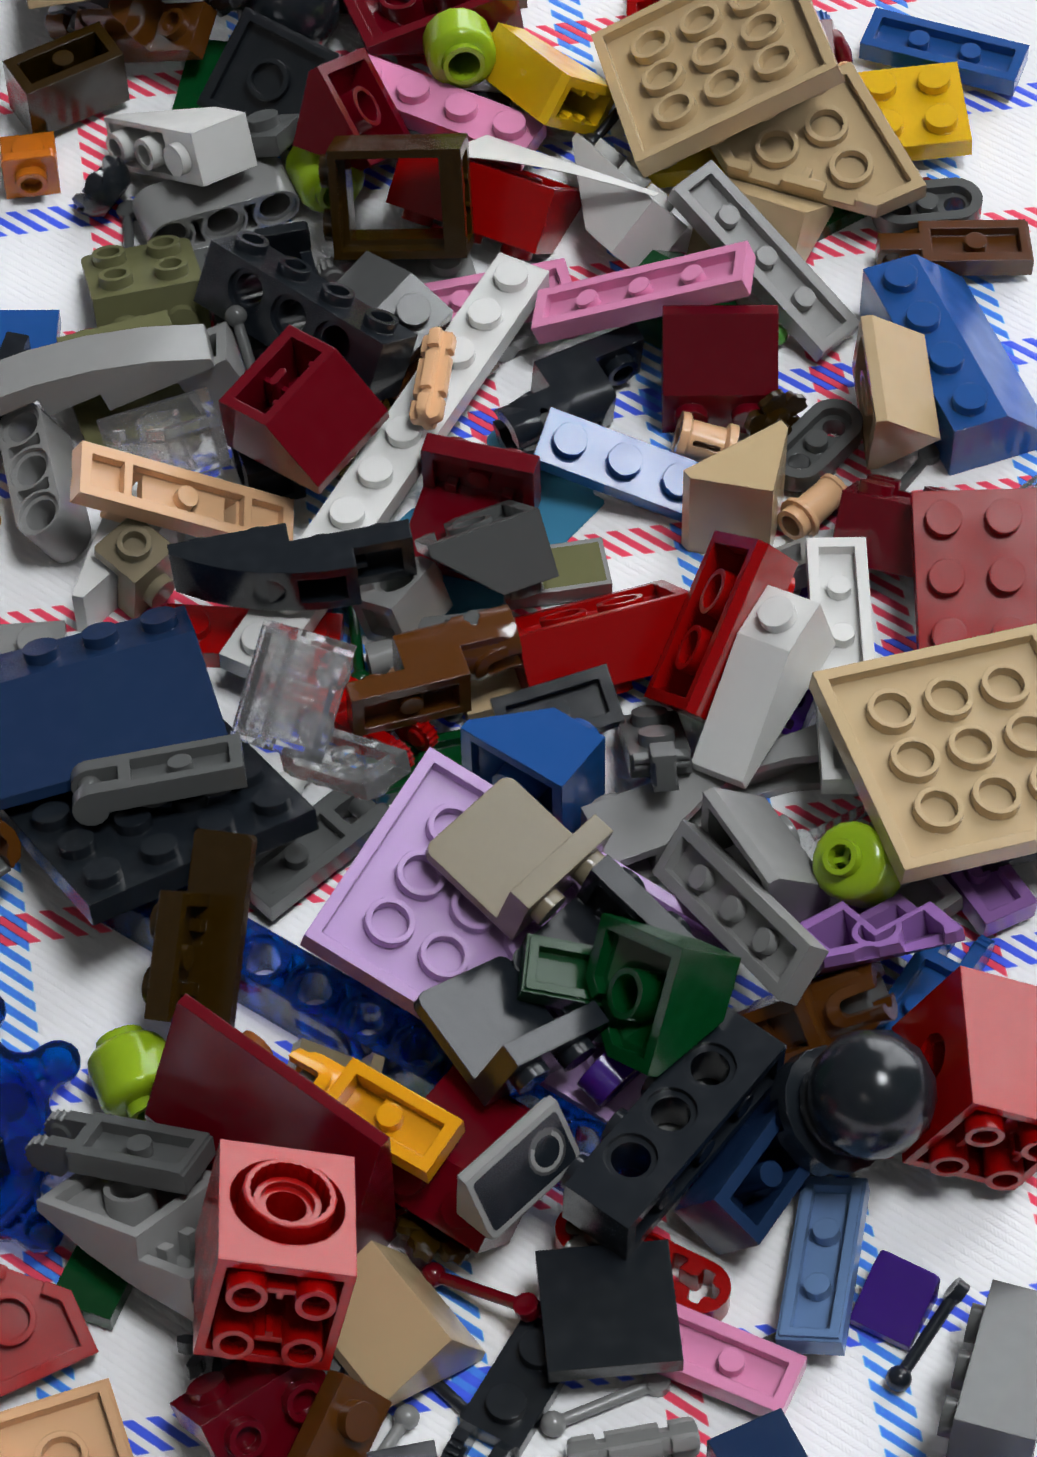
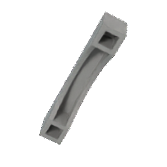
[581,724,821,883]

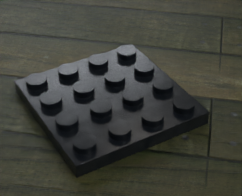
[0,719,319,926]

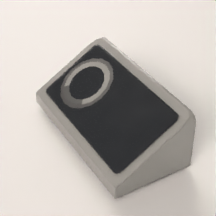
[456,1095,580,1240]

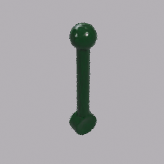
[341,606,370,680]

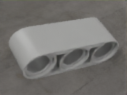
[132,157,300,250]
[0,403,91,563]

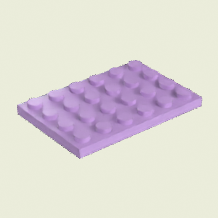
[300,747,731,1131]

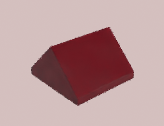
[293,47,410,171]

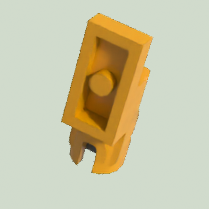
[288,1048,465,1184]

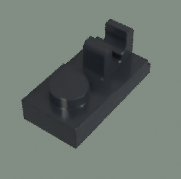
[490,664,625,733]

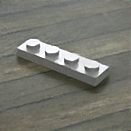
[666,159,860,363]
[652,820,829,1006]

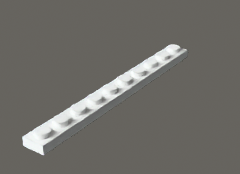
[219,252,550,690]

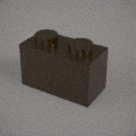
[2,21,130,134]

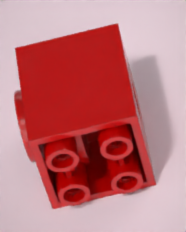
[892,965,1037,1190]
[193,1139,357,1371]

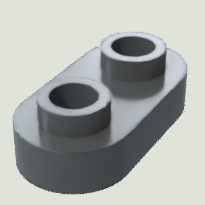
[872,177,983,233]
[784,399,863,492]

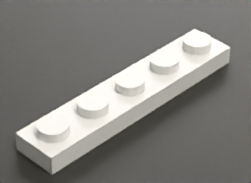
[805,537,875,794]

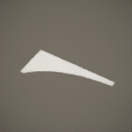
[468,135,660,196]

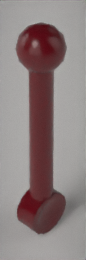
[421,1262,541,1322]

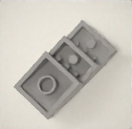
[36,1169,211,1321]

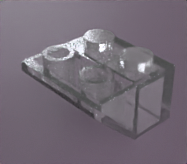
[230,619,357,765]

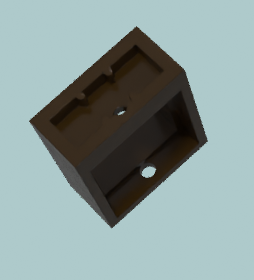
[319,133,475,260]

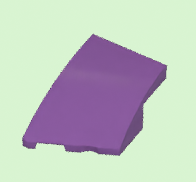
[799,893,966,978]

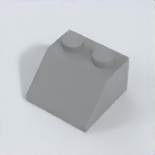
[701,787,830,922]

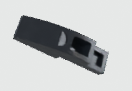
[167,519,417,611]

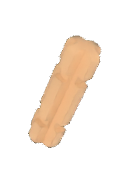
[409,327,457,430]

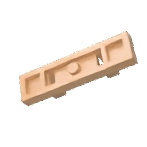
[70,440,294,541]

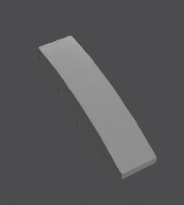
[0,324,215,416]

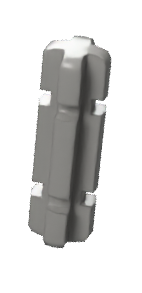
[566,1416,701,1457]

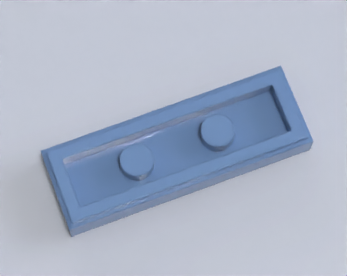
[775,1176,870,1356]

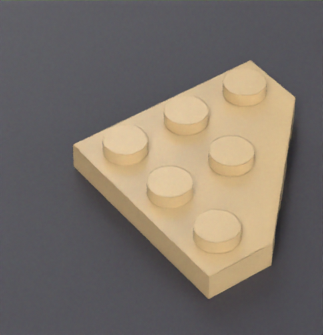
[710,62,926,218]

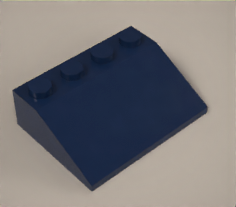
[0,605,228,810]

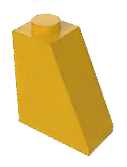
[485,22,614,134]

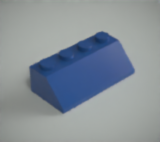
[859,254,1037,476]

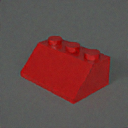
[386,158,582,261]
[644,530,798,724]
[514,580,689,694]

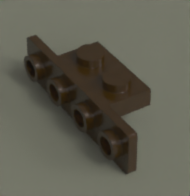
[141,828,257,1027]

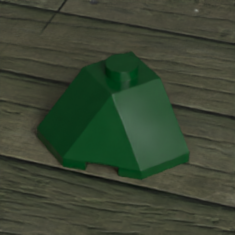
[585,913,741,1077]

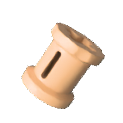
[671,411,740,462]

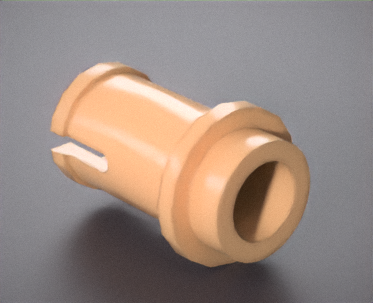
[777,473,847,540]

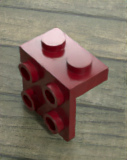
[409,433,541,581]
[169,1360,326,1457]

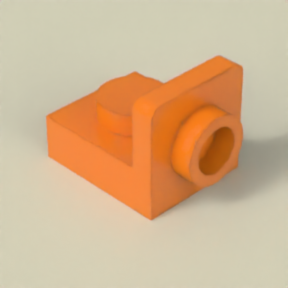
[0,131,61,199]

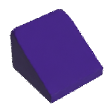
[850,1250,940,1352]

